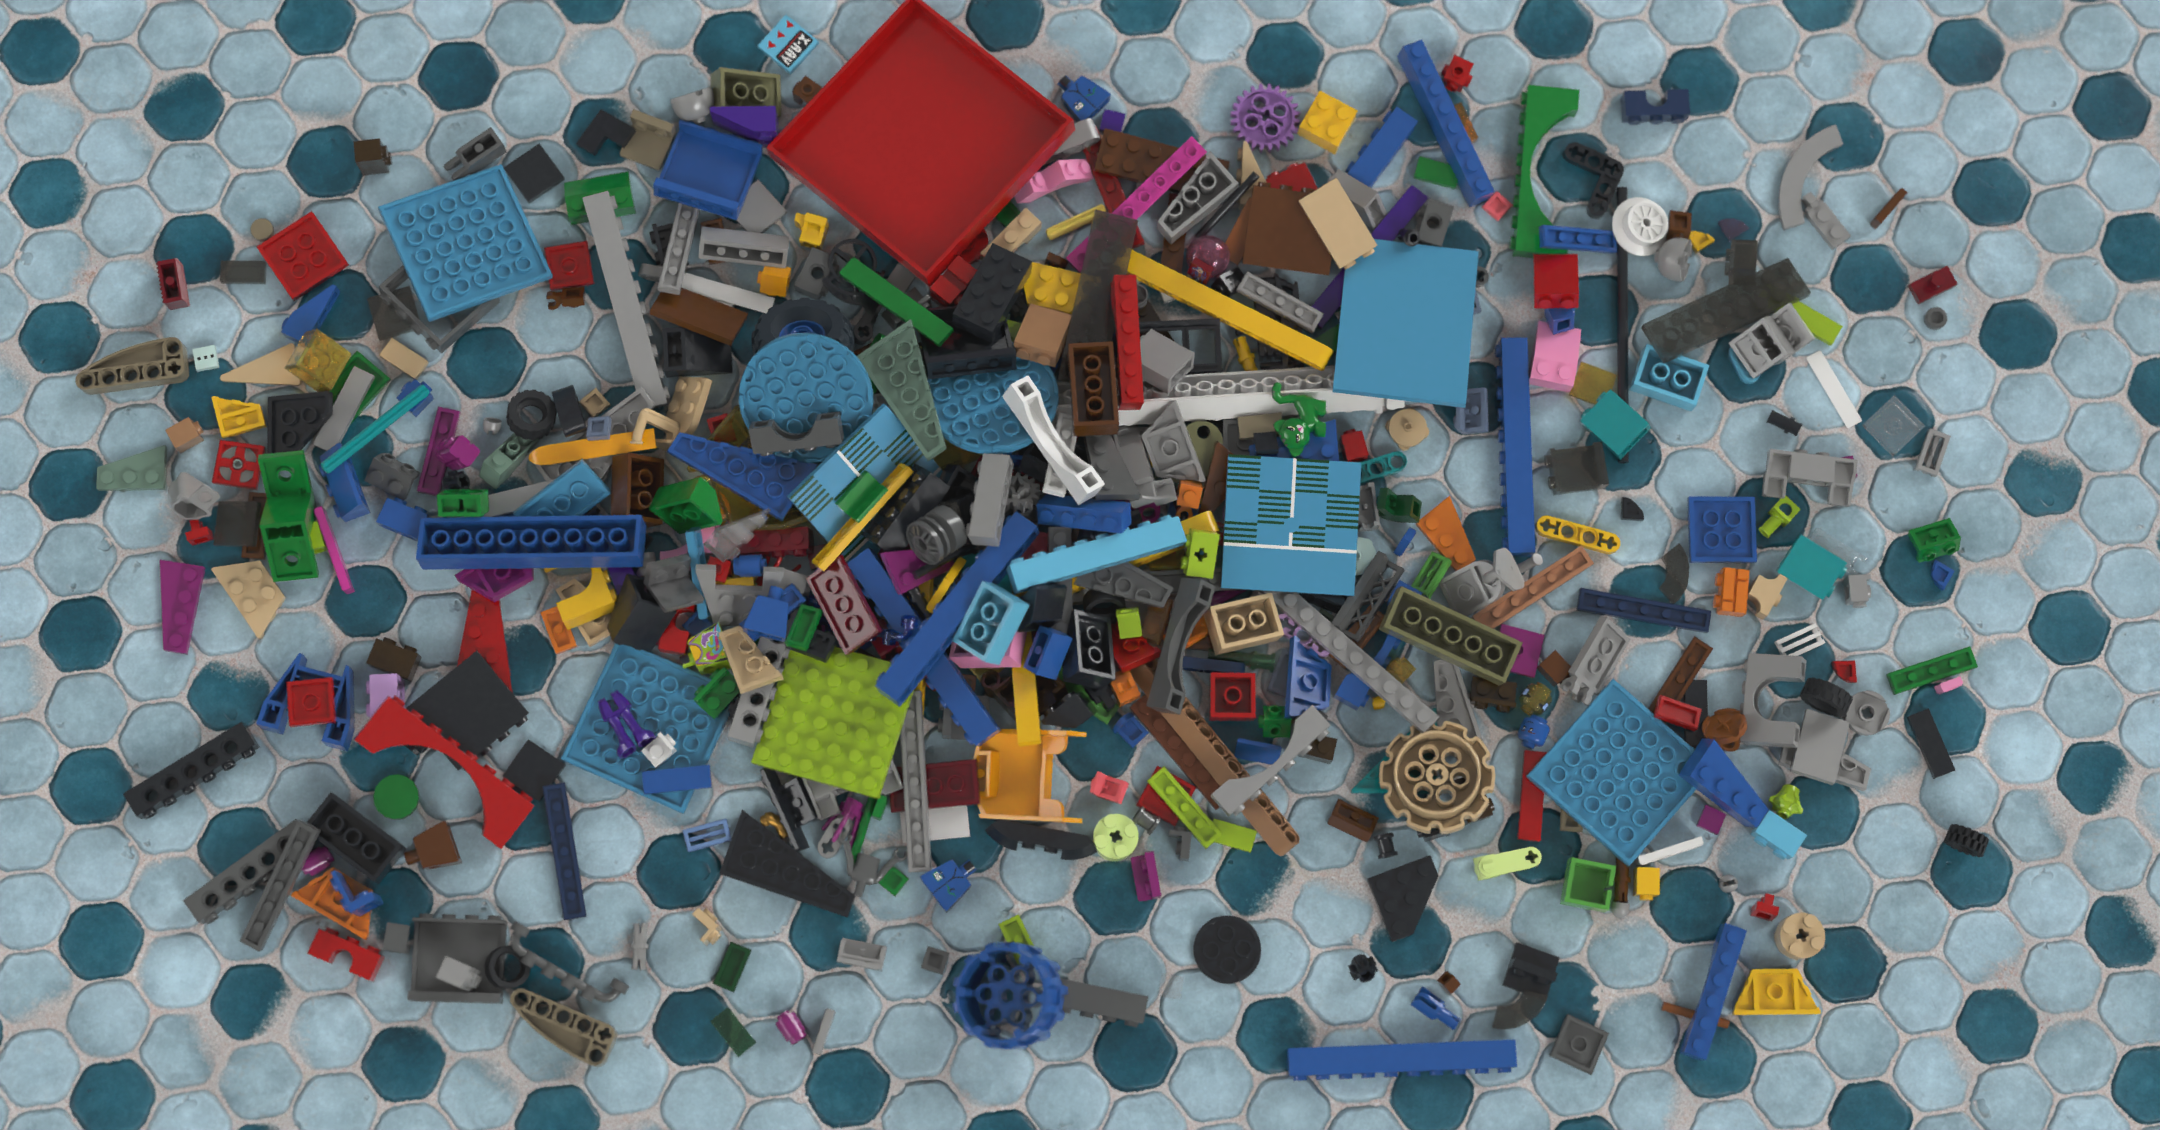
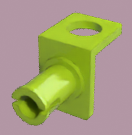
[1758,496,1800,538]
[1116,607,1142,639]

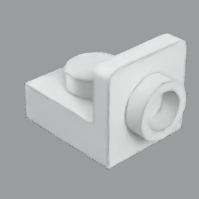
[641,732,676,768]

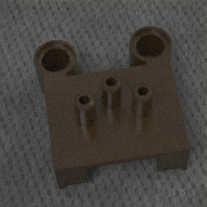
[981,659,1068,722]

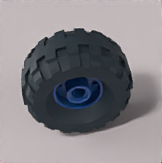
[751,298,855,356]

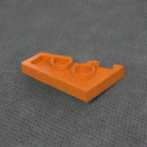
[1415,496,1476,572]

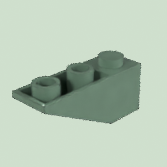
[479,433,540,489]

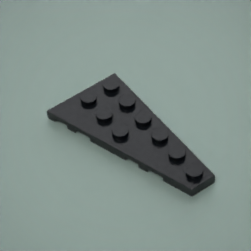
[719,810,855,918]

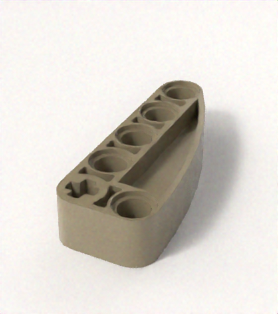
[75,337,189,395]
[510,988,617,1067]

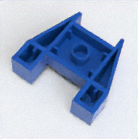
[256,653,355,752]

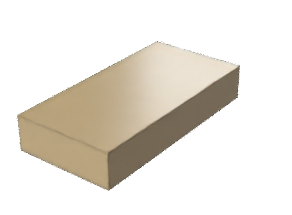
[379,338,429,380]

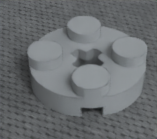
[1844,690,1890,736]

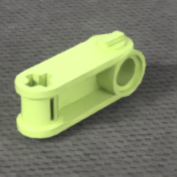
[1473,847,1542,881]

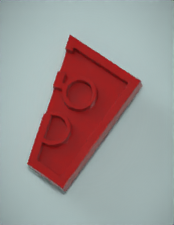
[1111,622,1161,674]

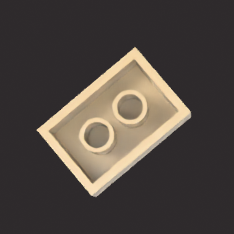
[1203,592,1284,655]

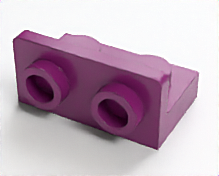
[1131,851,1162,902]

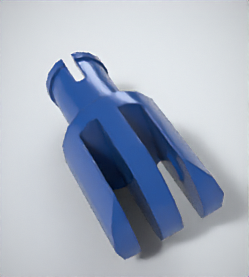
[1411,987,1461,1030]

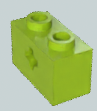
[1181,528,1220,579]

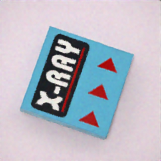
[758,15,819,75]

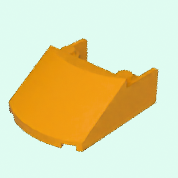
[973,729,1086,823]

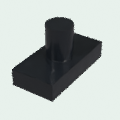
[1299,593,1345,614]

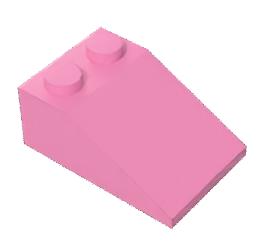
[1529,321,1581,392]

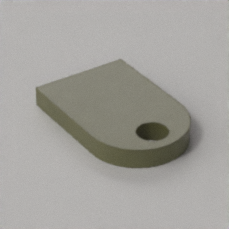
[1172,421,1223,489]

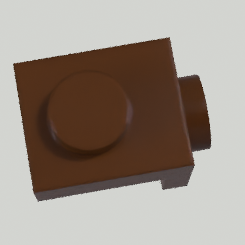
[792,76,822,105]

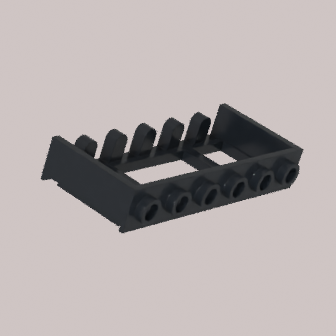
[1087,318,1223,378]

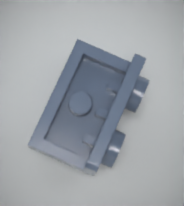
[1453,387,1489,435]

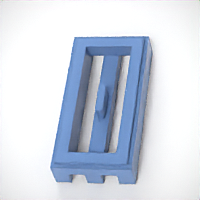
[682,818,732,853]

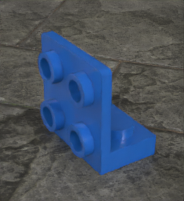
[330,870,384,917]

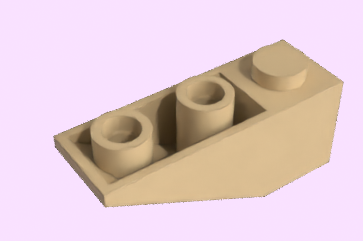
[1236,141,1266,210]

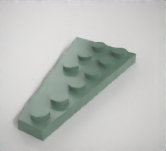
[857,319,947,461]

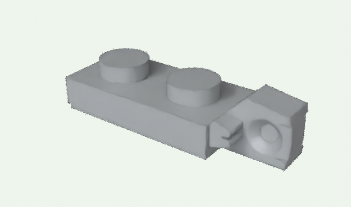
[1801,192,1851,250]

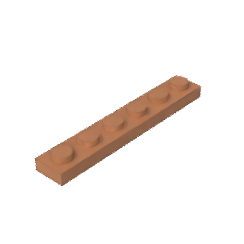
[1471,545,1594,629]

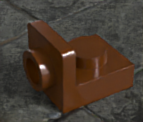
[1665,210,1692,242]

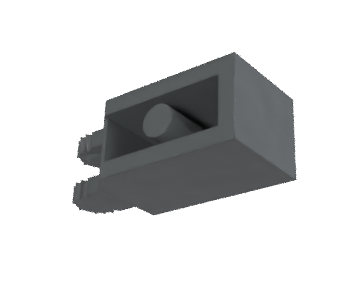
[444,127,507,181]

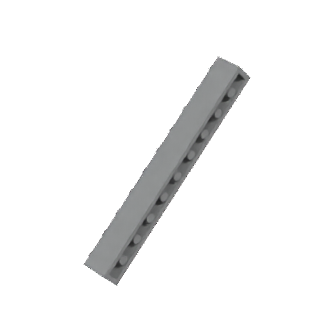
[582,191,671,409]

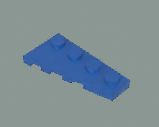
[1249,419,1339,461]

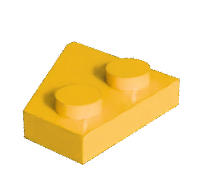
[211,396,267,439]

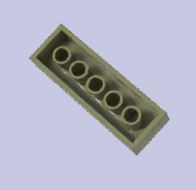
[1378,586,1523,685]

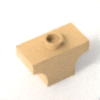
[1748,574,1788,620]

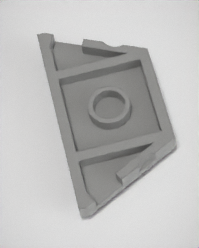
[1141,400,1206,482]

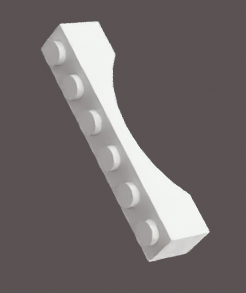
[1002,376,1105,505]

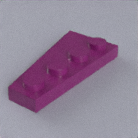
[160,560,206,655]

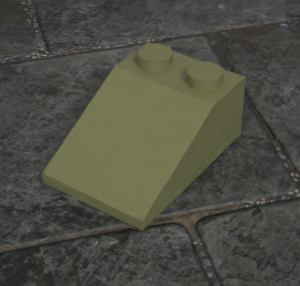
[710,67,781,117]

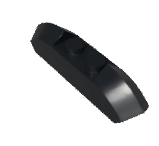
[985,819,1097,860]

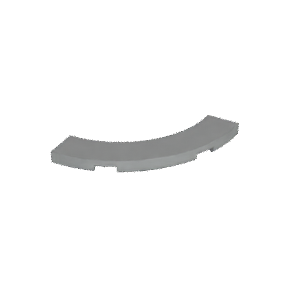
[1778,125,1843,230]

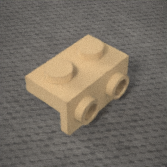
[692,907,722,946]

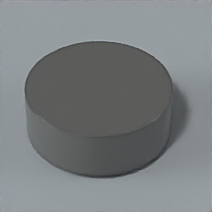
[1924,307,1947,330]

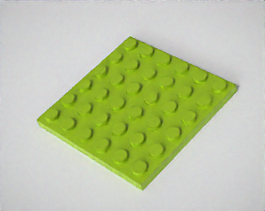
[751,647,914,799]

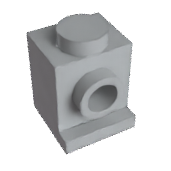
[1843,574,1871,608]

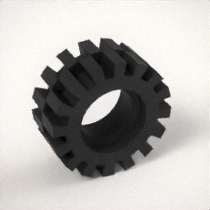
[1944,824,1989,857]

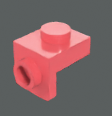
[1090,771,1129,804]

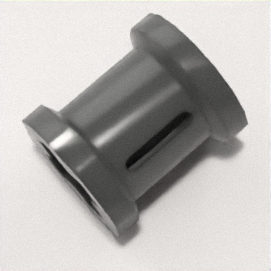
[1132,806,1161,835]

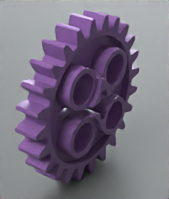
[1230,84,1300,153]

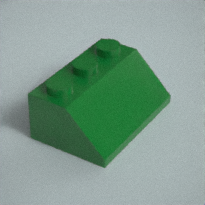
[564,171,636,225]
[648,477,723,534]

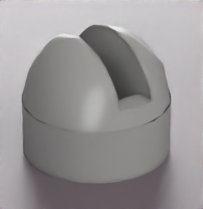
[483,417,502,435]
[1719,874,1738,893]
[1611,902,1630,918]

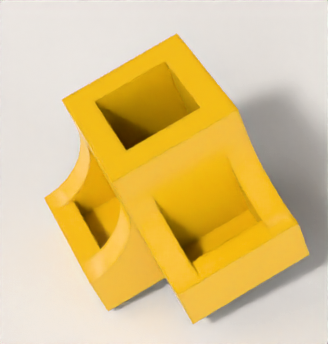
[794,212,829,251]

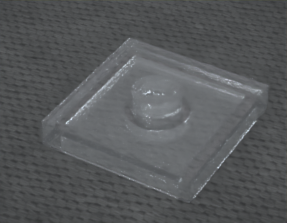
[1862,395,1925,456]

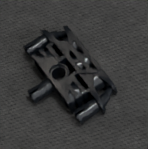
[1235,273,1305,370]

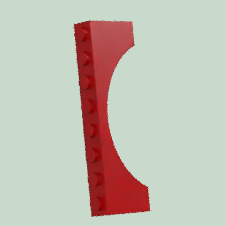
[354,695,535,849]

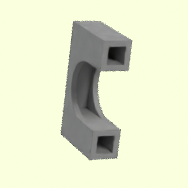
[1740,653,1806,748]

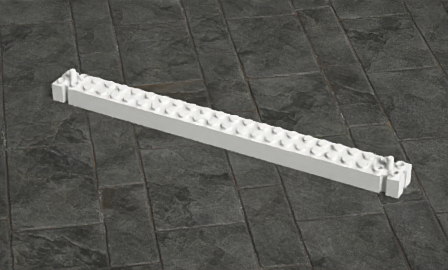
[873,366,1405,428]

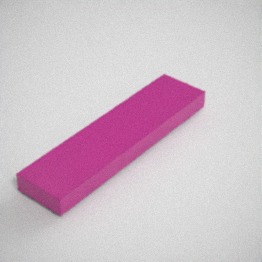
[314,506,355,595]

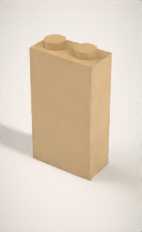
[1298,178,1378,270]

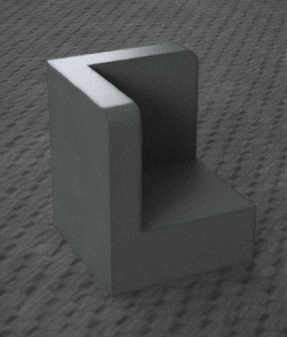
[382,922,410,954]

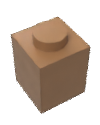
[165,417,204,453]

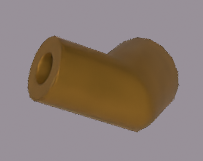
[760,812,789,839]

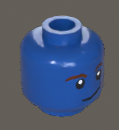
[1517,715,1550,749]

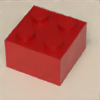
[1209,672,1256,721]

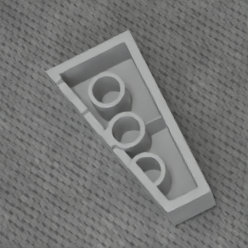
[1157,151,1239,244]

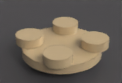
[1385,407,1429,451]

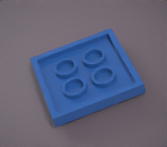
[1687,496,1757,563]

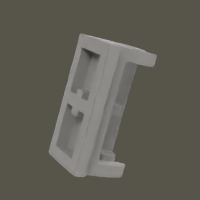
[1358,482,1380,532]
[837,938,887,971]

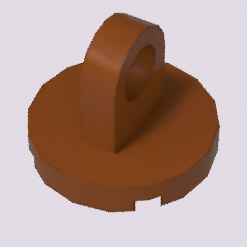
[1702,708,1747,752]

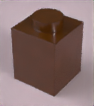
[1537,650,1571,687]

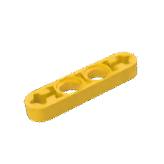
[1535,515,1621,554]

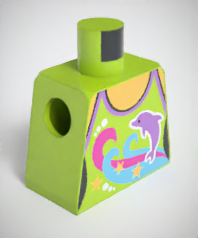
[679,622,731,675]

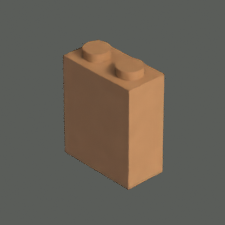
[1014,303,1072,367]

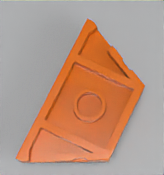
[291,867,373,940]

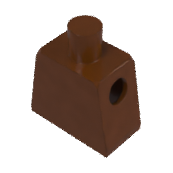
[404,821,462,870]

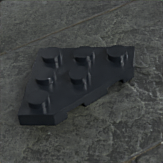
[267,391,333,454]
[1367,855,1438,943]

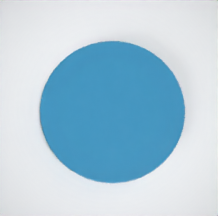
[739,333,874,463]
[928,342,1058,454]

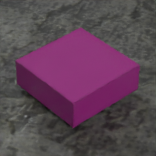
[1696,805,1727,835]

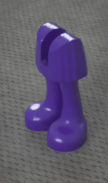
[597,690,656,759]

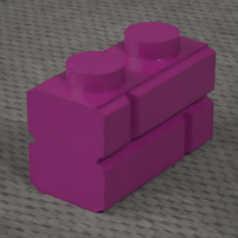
[435,435,480,471]

